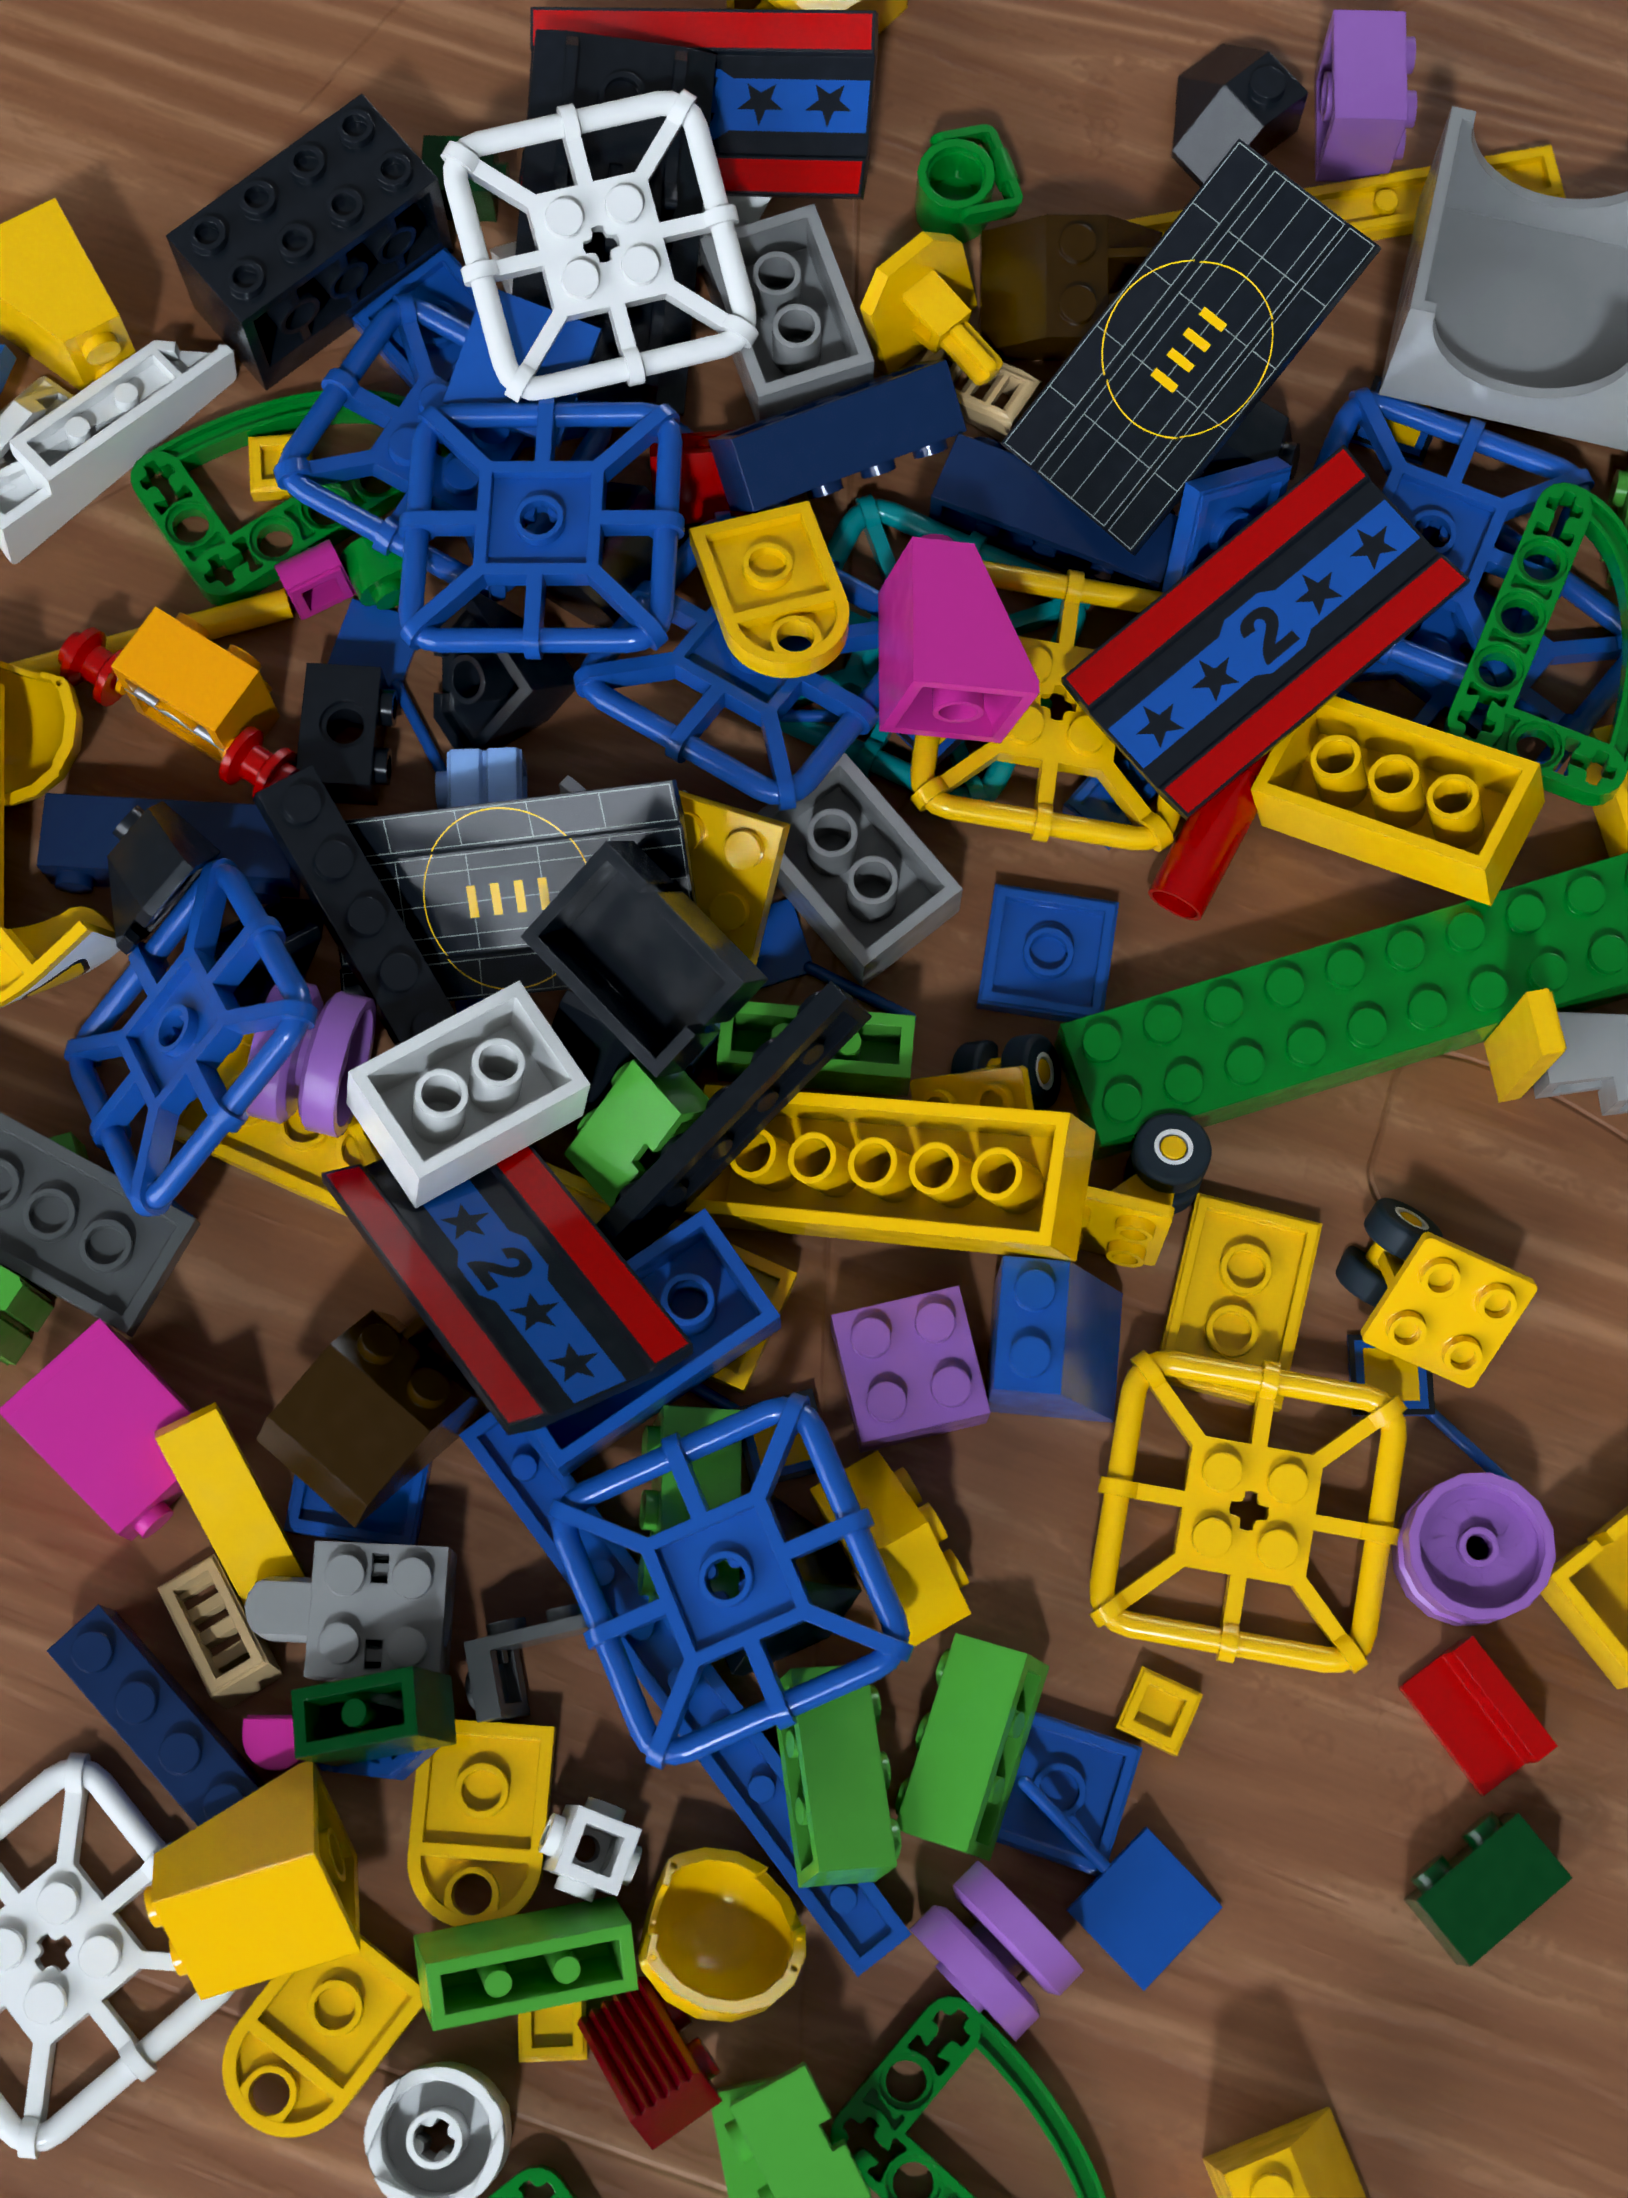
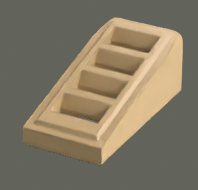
[921,348,1042,442]
[157,1553,283,1709]

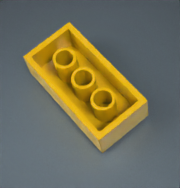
[1251,696,1545,906]

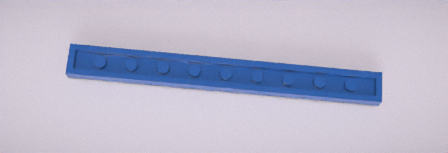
[459,1412,912,1977]

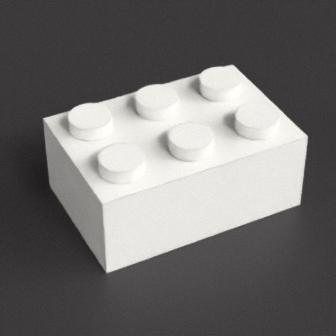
[346,980,591,1209]

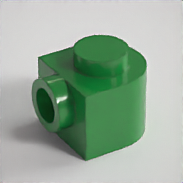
[340,536,427,610]

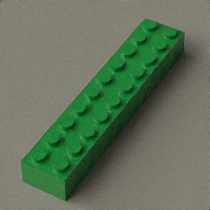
[1054,853,1628,1161]

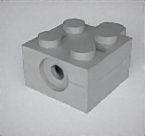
[245,1541,457,1682]

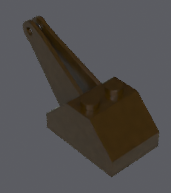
[979,214,1162,361]
[256,1310,486,1528]

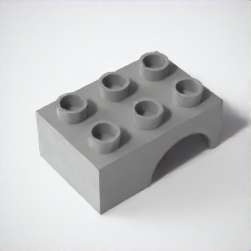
[1379,106,1628,451]

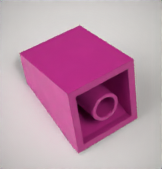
[878,534,1040,743]
[0,1318,194,1541]

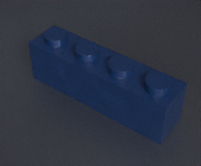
[708,360,967,513]
[929,433,1178,591]
[37,793,301,904]
[47,1604,266,1826]

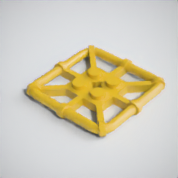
[910,561,1181,852]
[1088,1350,1407,1674]

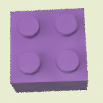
[1314,9,1417,182]
[830,1285,991,1453]

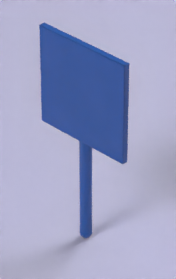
[1018,1776,1223,1991]

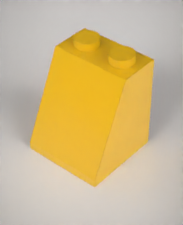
[0,198,136,391]
[144,1761,361,2000]
[1202,2107,1366,2198]

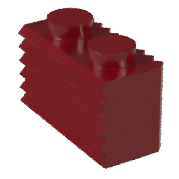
[577,1976,723,2151]

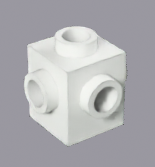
[538,1796,642,1903]

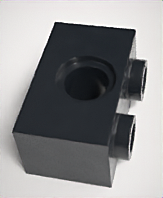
[296,663,398,806]

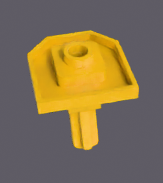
[860,231,1003,386]

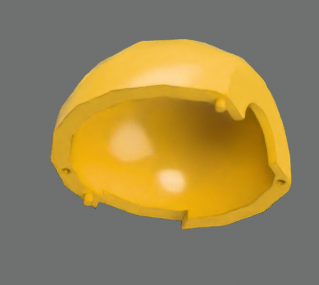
[0,661,84,807]
[639,1847,806,2022]

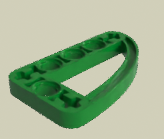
[130,390,451,606]
[1443,482,1628,806]
[830,1995,1106,2198]

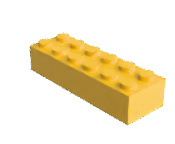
[684,1084,1096,1262]

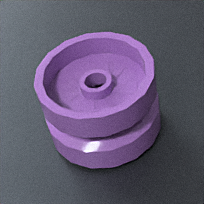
[246,982,376,1138]
[1391,1472,1556,1626]
[909,1860,1084,2041]

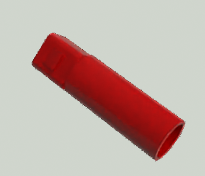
[1148,750,1271,921]

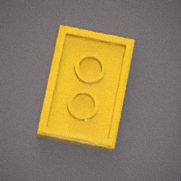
[1159,1193,1323,1412]

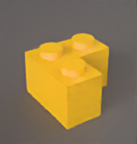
[809,1450,971,1647]

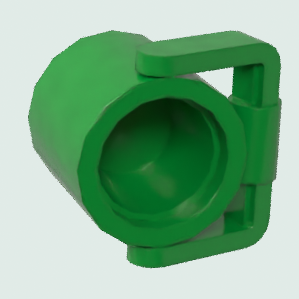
[915,124,1023,243]

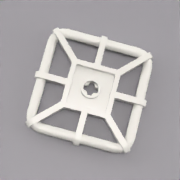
[441,89,759,403]
[0,1752,236,2159]

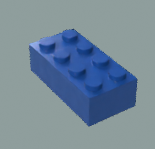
[532,1208,781,1477]

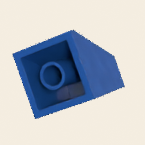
[985,1256,1123,1423]

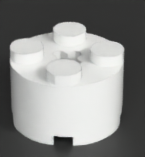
[364,2061,512,2198]

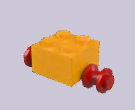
[58,606,300,798]

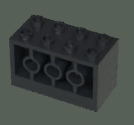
[166,94,454,391]

